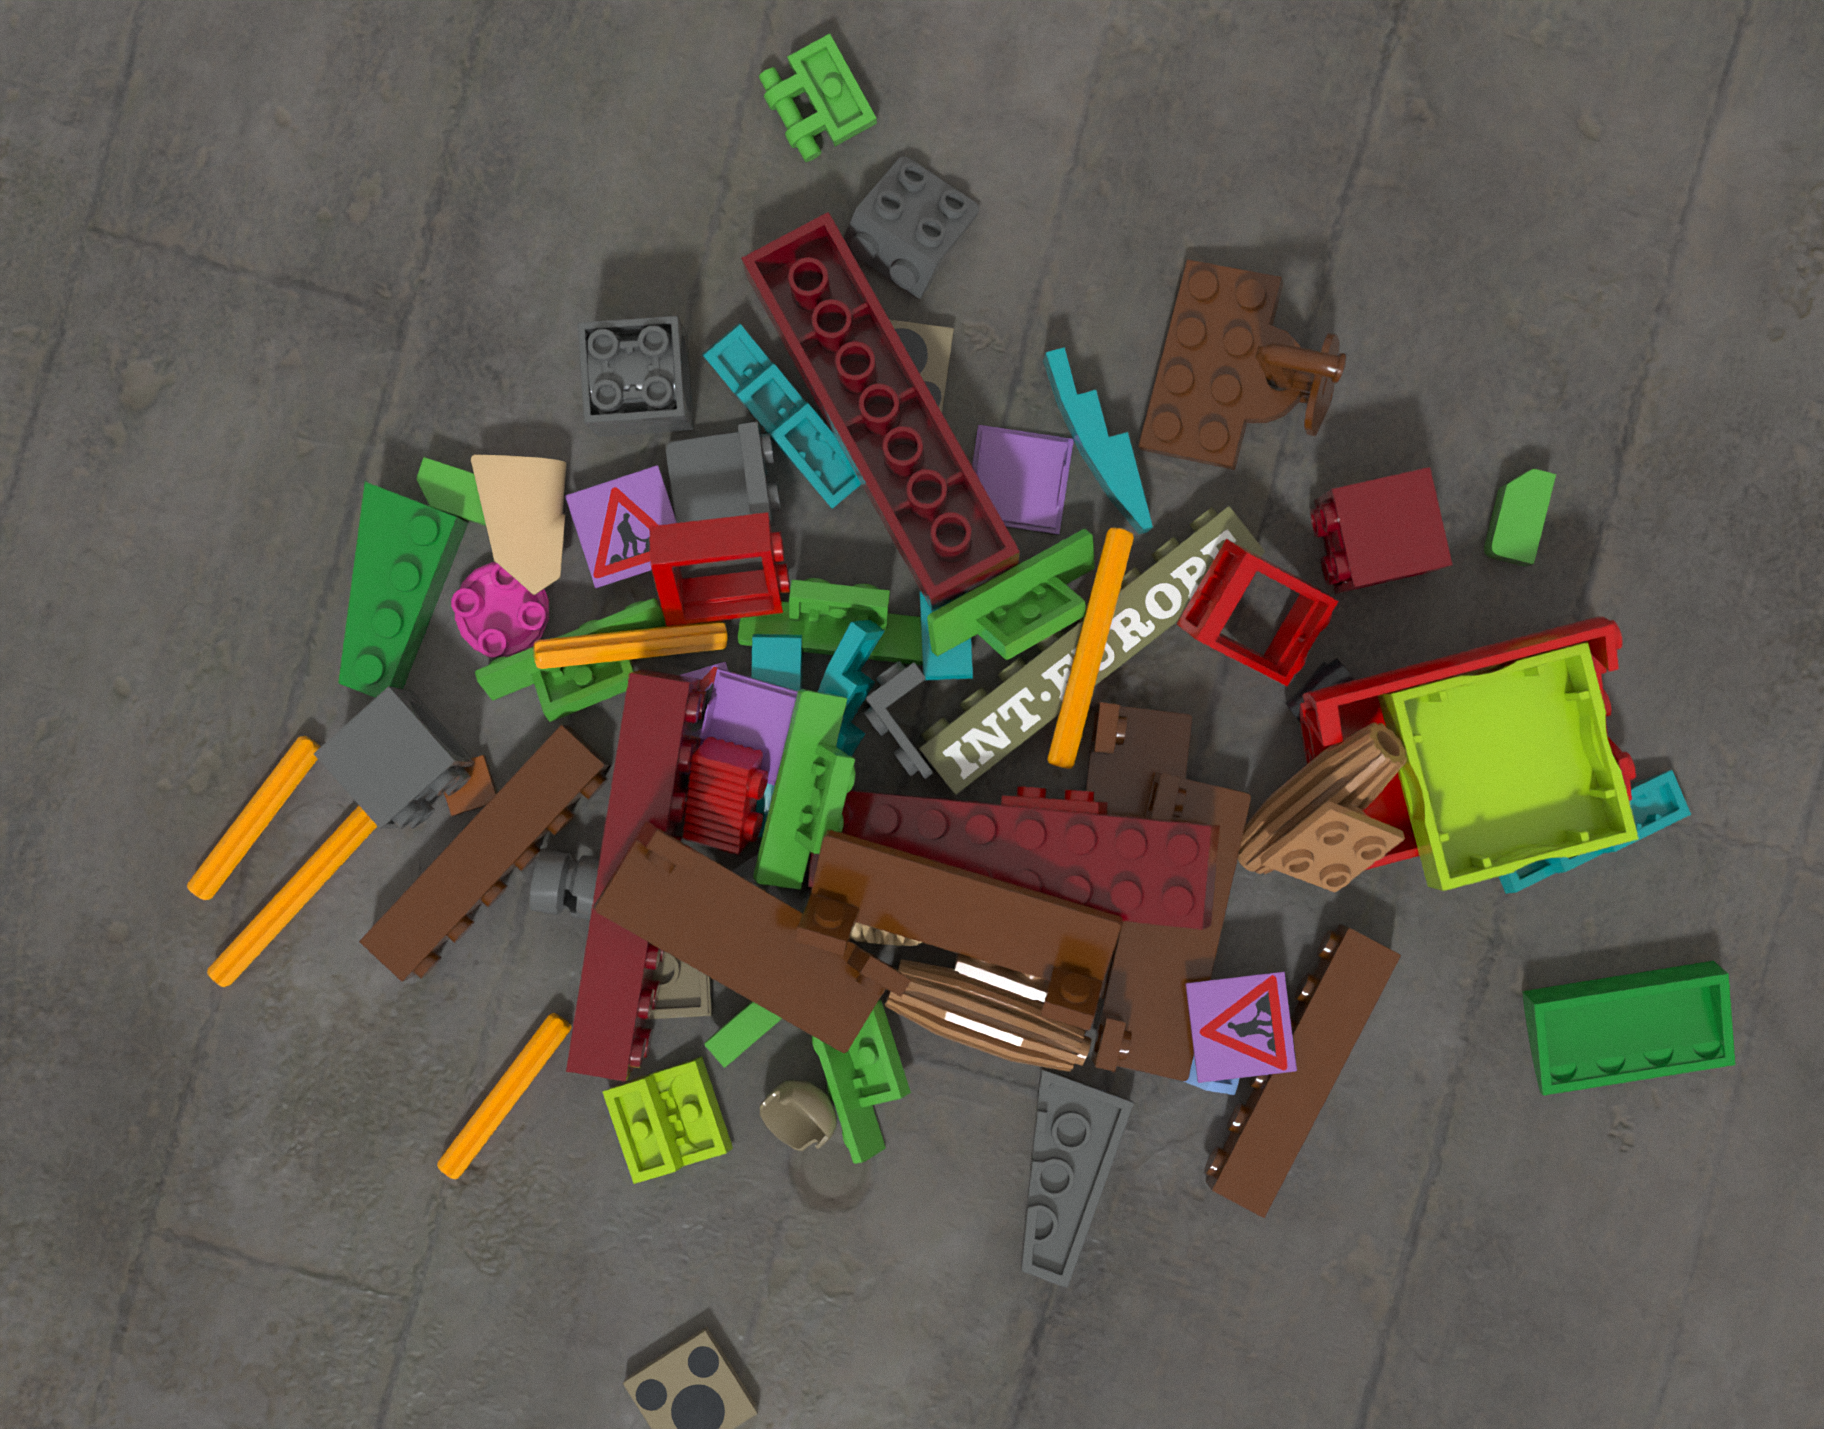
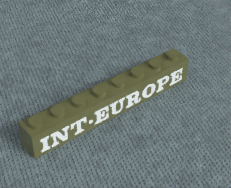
[919,506,1265,795]

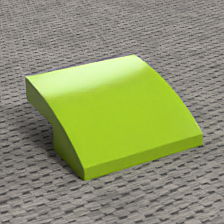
[602,1056,733,1184]

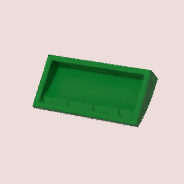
[1522,961,1736,1096]

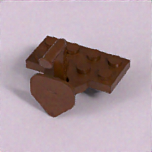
[1138,259,1346,470]

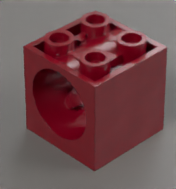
[1310,467,1453,594]

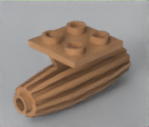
[1238,723,1407,893]
[885,953,1092,1072]

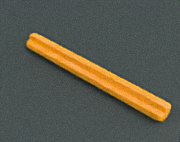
[1047,528,1134,769]
[207,805,377,987]

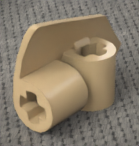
[471,455,567,595]

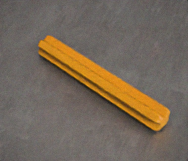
[533,621,728,669]
[187,736,321,900]
[437,1013,571,1180]

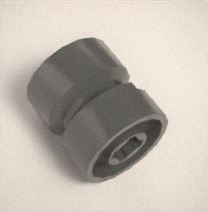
[530,848,600,920]

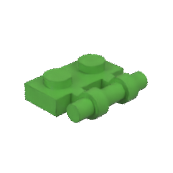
[759,34,877,162]

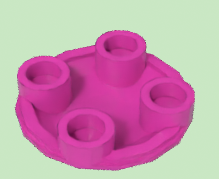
[451,562,549,657]

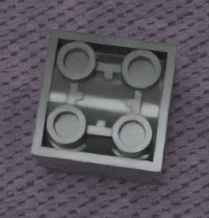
[577,316,694,437]
[314,686,474,829]

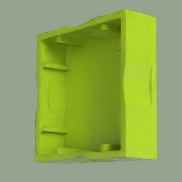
[1378,642,1639,891]

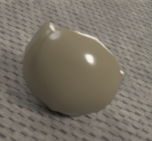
[759,1080,837,1151]

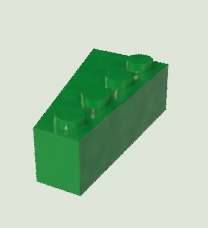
[338,482,468,698]

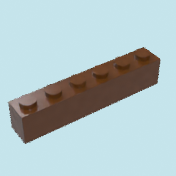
[359,725,611,982]
[1204,924,1401,1218]

